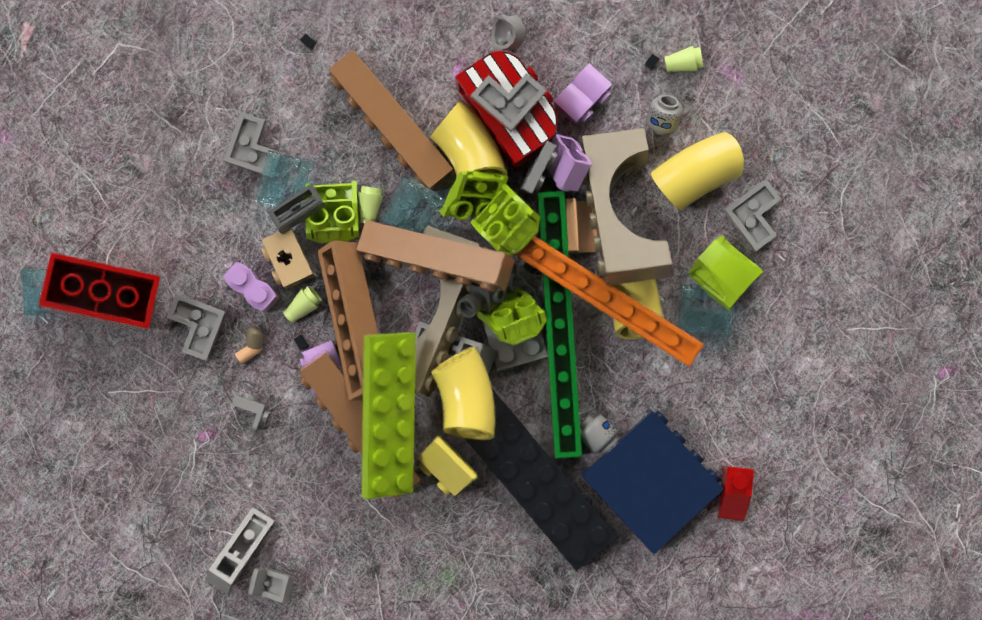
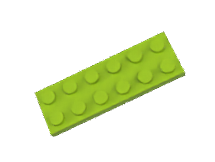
[362,332,416,500]

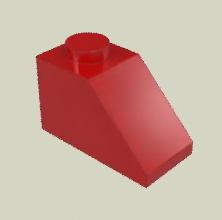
[717,465,754,521]

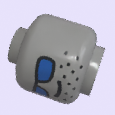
[646,95,683,135]
[580,415,618,454]

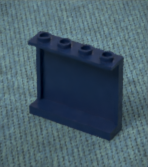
[579,409,723,554]

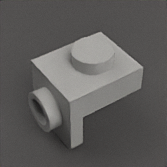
[232,392,270,431]
[248,568,294,603]

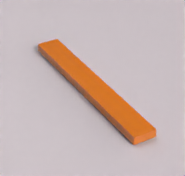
[514,236,705,367]

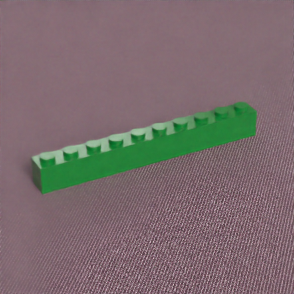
[537,191,582,458]

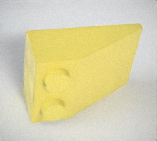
[417,435,477,496]

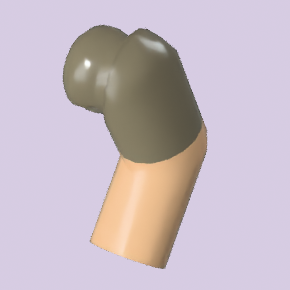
[235,326,264,364]

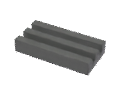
[268,183,326,234]

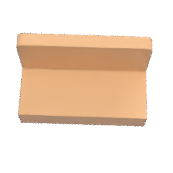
[565,198,597,254]

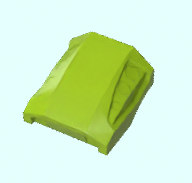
[439,170,509,220]
[305,181,359,243]
[470,183,540,256]
[689,235,763,311]
[476,288,547,345]

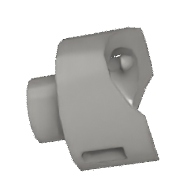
[490,15,526,51]

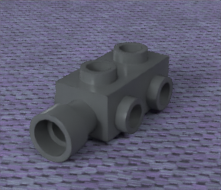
[457,263,519,318]

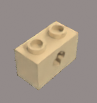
[261,228,315,289]

